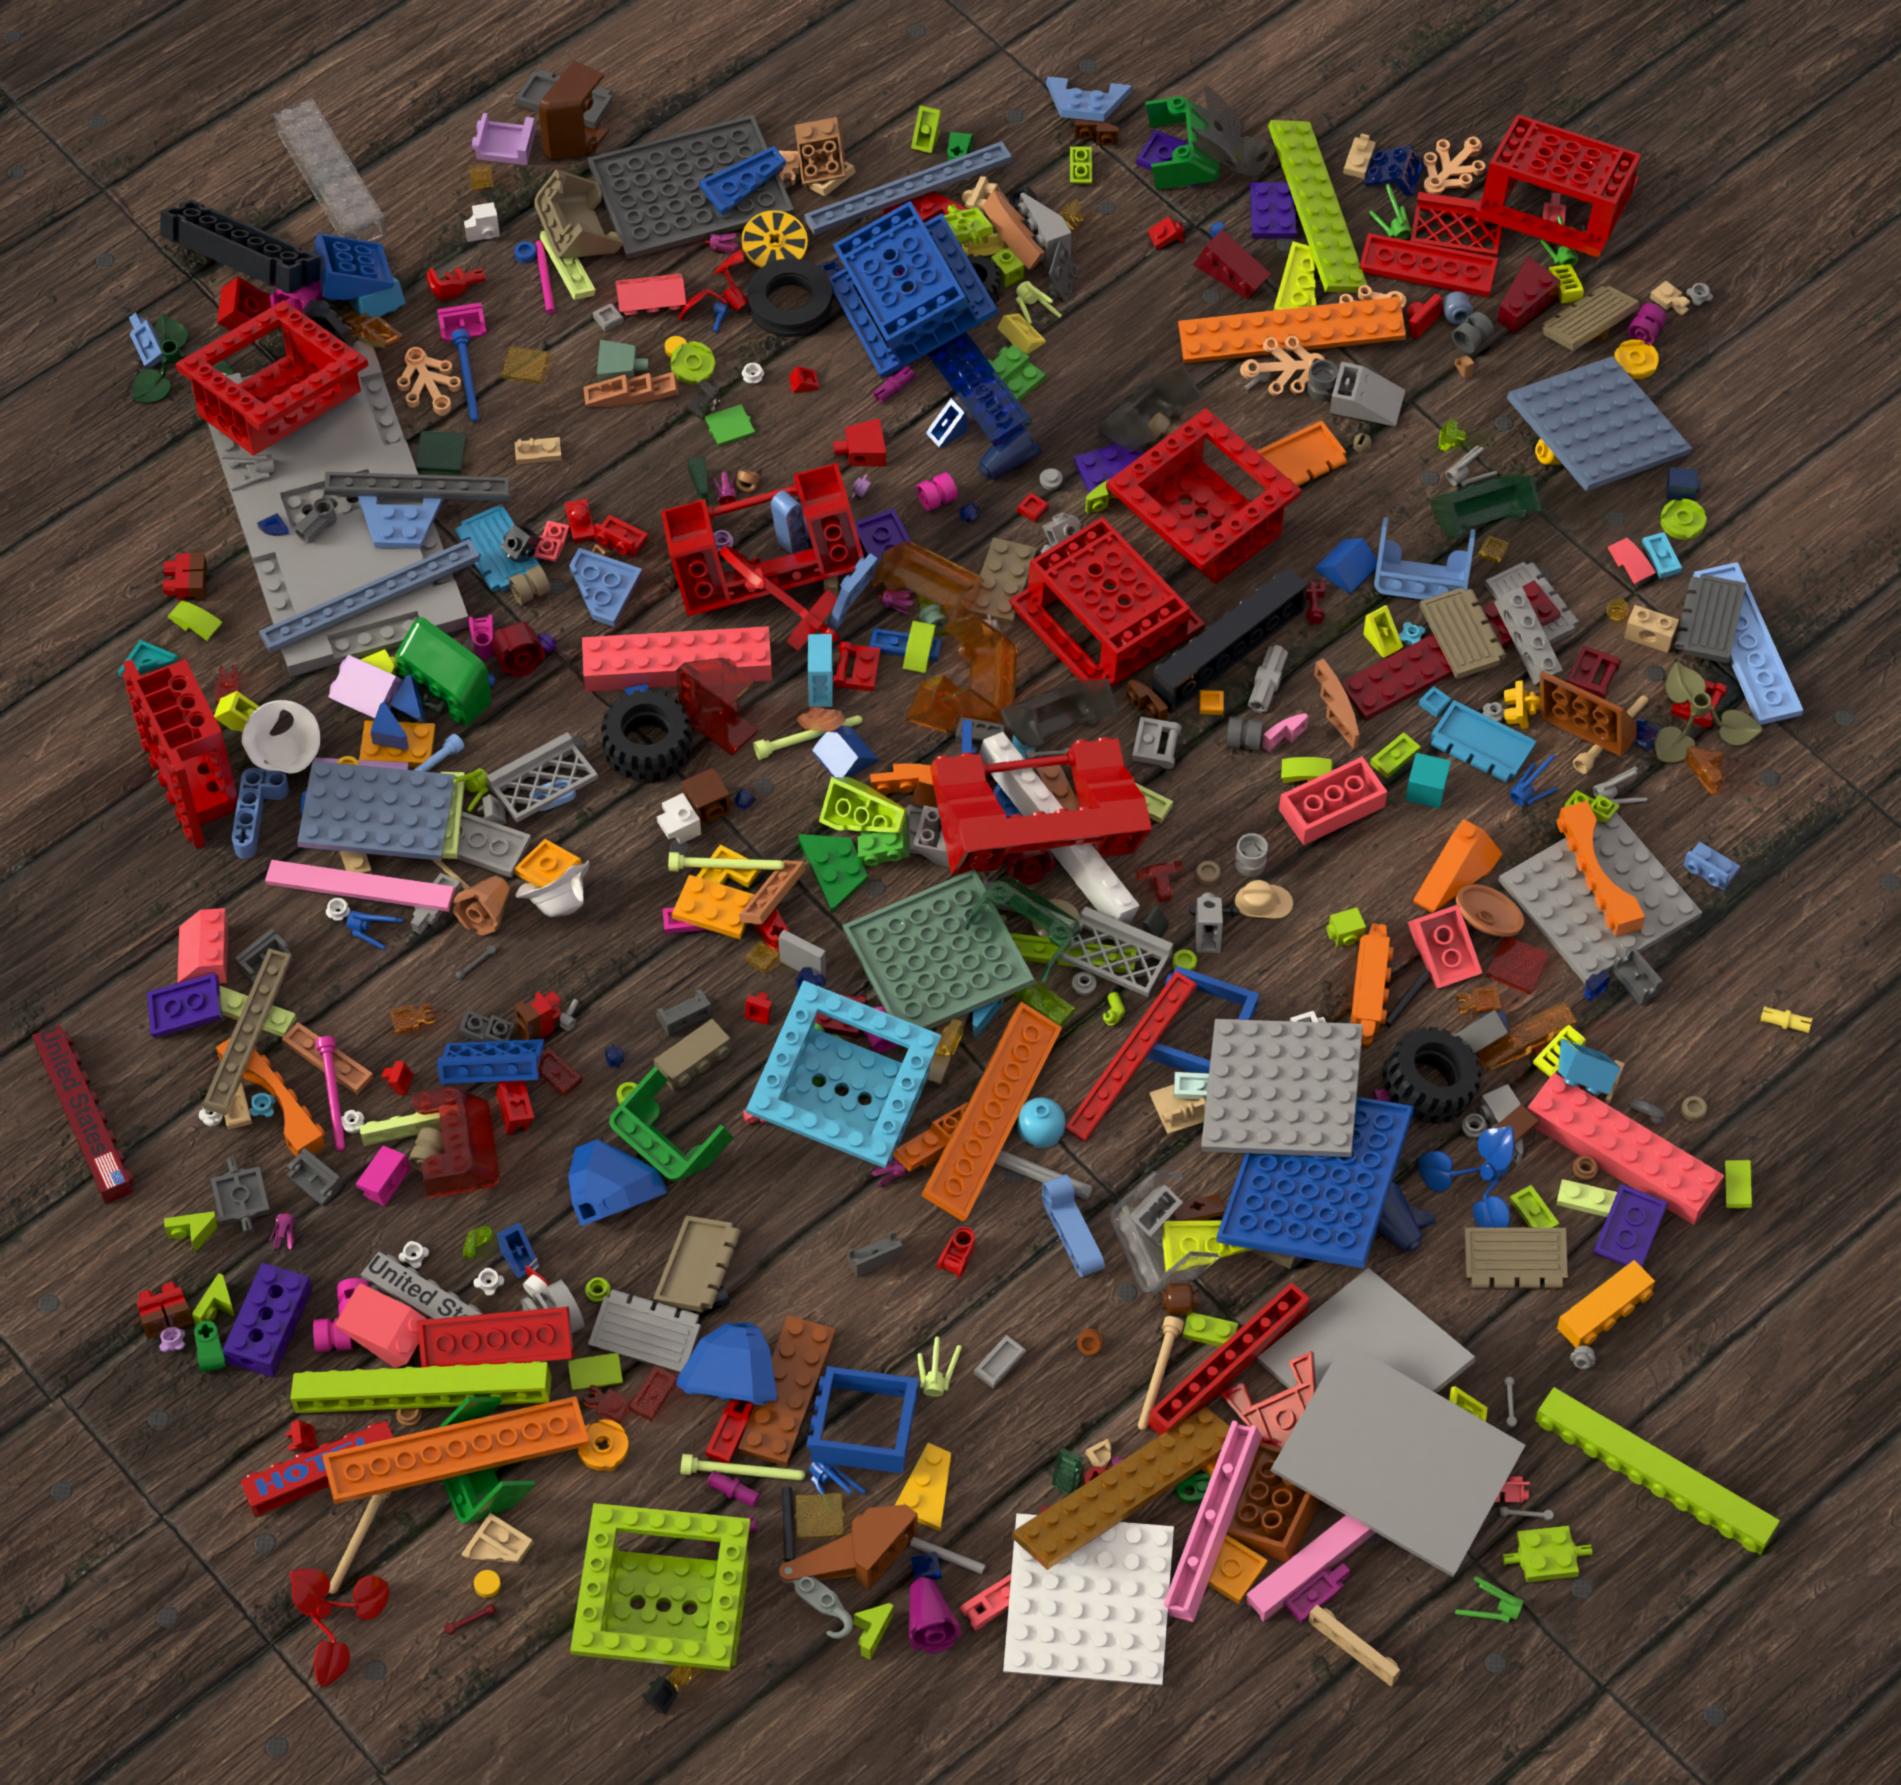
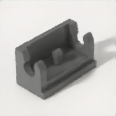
[235,929,291,984]
[1610,946,1663,1005]
[656,989,712,1037]
[1453,1010,1510,1055]
[287,1148,342,1206]
[846,1230,903,1278]

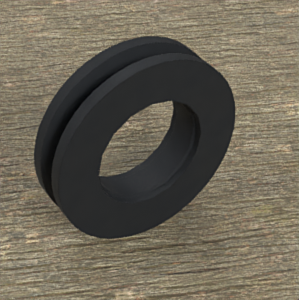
[748,258,832,337]

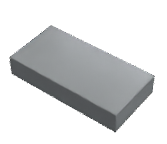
[974,1335,1026,1389]

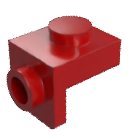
[1147,216,1186,250]

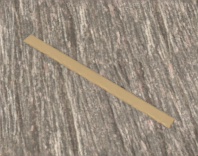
[433,860,470,889]

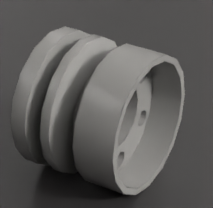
[521,1280,585,1333]

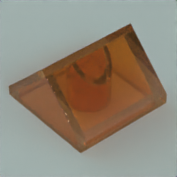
[906,675,966,733]

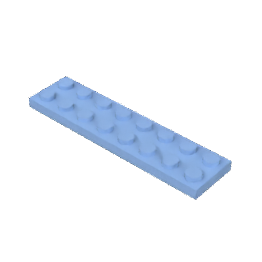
[1693,562,1803,725]

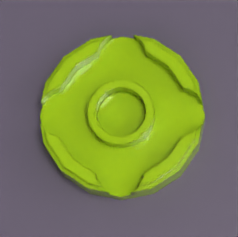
[670,341,715,385]
[1660,499,1707,540]

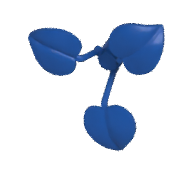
[1417,1126,1514,1228]

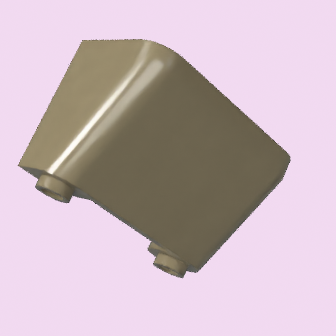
[535,169,623,258]

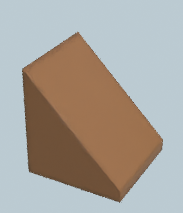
[591,544,615,557]

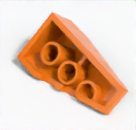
[1413,819,1502,913]

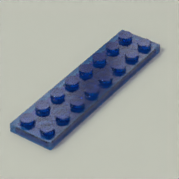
[927,332,1033,447]

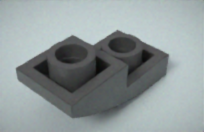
[457,1010,514,1042]

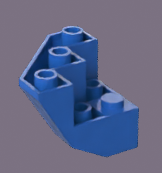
[568,1139,668,1226]
[676,1322,777,1405]

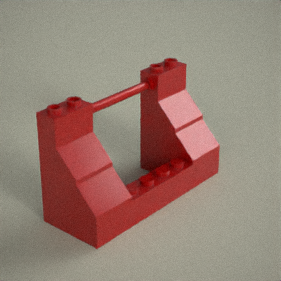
[661,463,864,616]
[930,737,1152,875]

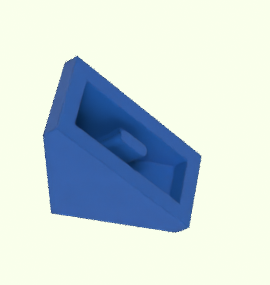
[926,398,967,448]
[389,675,427,723]
[370,702,409,750]
[497,1222,540,1278]

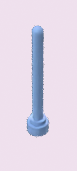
[413,734,465,772]

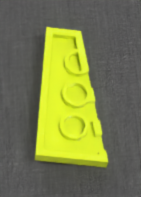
[1274,242,1316,310]
[1161,1221,1253,1272]

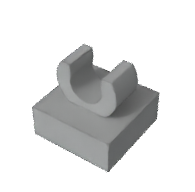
[477,795,507,825]

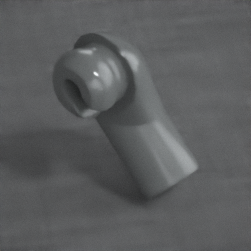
[1630,1098,1665,1125]

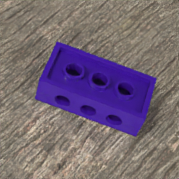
[223,1263,312,1378]

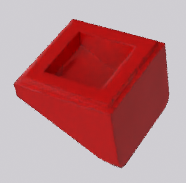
[789,366,820,393]

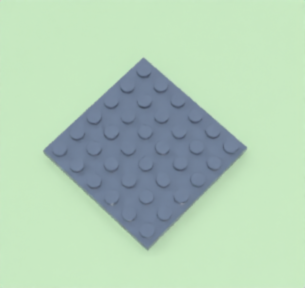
[1507,356,1692,491]

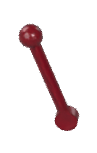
[444,1604,496,1635]

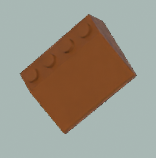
[1539,671,1636,757]
[1226,1442,1321,1562]

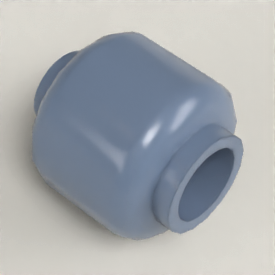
[1442,292,1474,325]

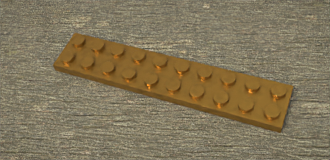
[1012,1406,1230,1570]

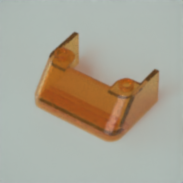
[871,541,984,626]
[940,613,1017,722]

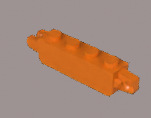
[1350,923,1394,1047]

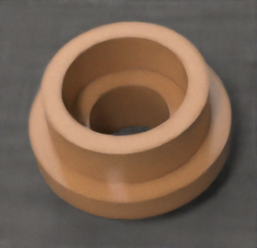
[1573,1156,1598,1180]

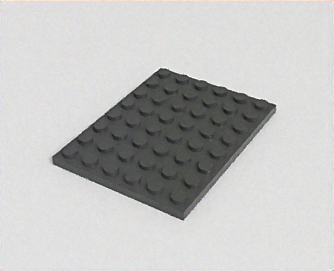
[588,114,794,260]

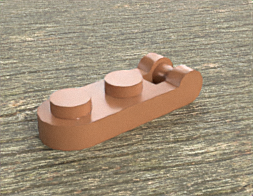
[797,707,846,732]

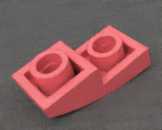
[533,521,570,562]
[1608,538,1656,584]

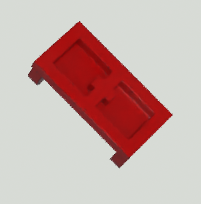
[496,1080,534,1135]

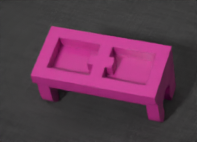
[437,303,487,342]
[356,1146,411,1207]

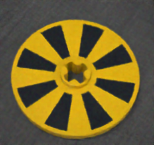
[742,211,808,268]

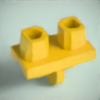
[1504,681,1540,729]

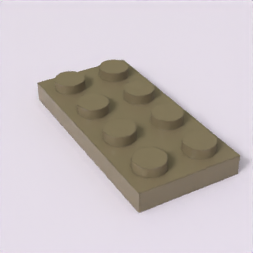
[968,537,1037,625]

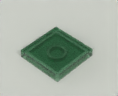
[415,431,467,475]

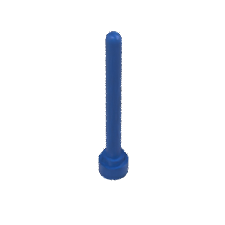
[451,329,479,422]

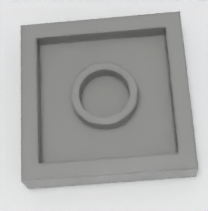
[779,930,826,983]

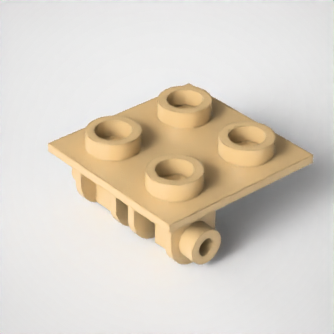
[1149,1085,1206,1134]

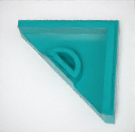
[118,640,178,677]

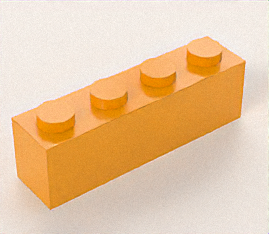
[1557,1260,1655,1348]

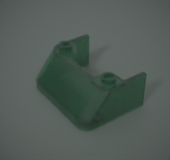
[1429,474,1542,539]
[964,876,1081,982]

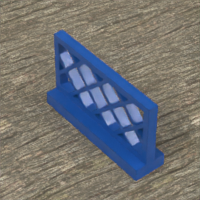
[437,1039,545,1084]

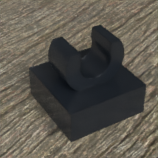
[642,1676,679,1715]

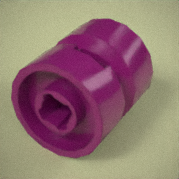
[1628,303,1667,345]

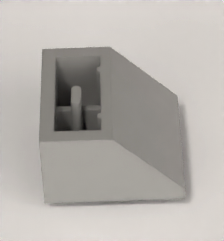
[913,806,949,867]

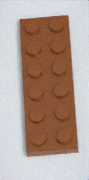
[738,1315,836,1467]

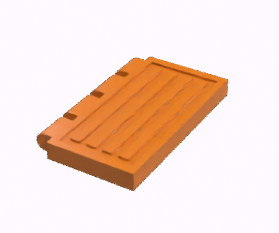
[1257,421,1347,490]

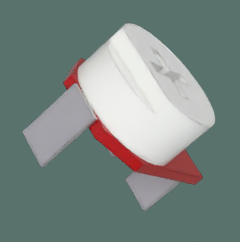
[523,1258,562,1300]

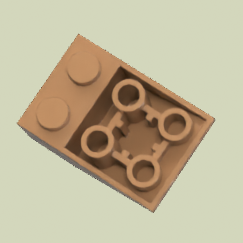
[795,117,845,185]

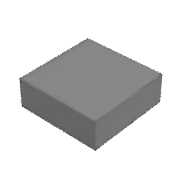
[593,303,624,332]

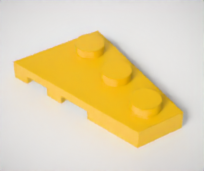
[895,1443,951,1532]

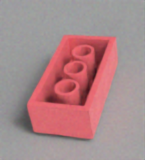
[1279,756,1387,845]

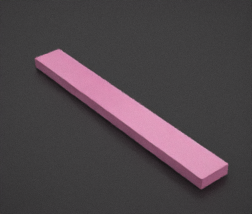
[265,860,455,912]

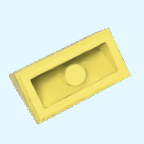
[998,313,1046,354]

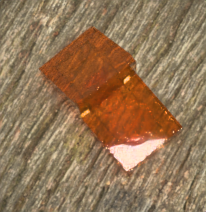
[1684,746,1724,795]

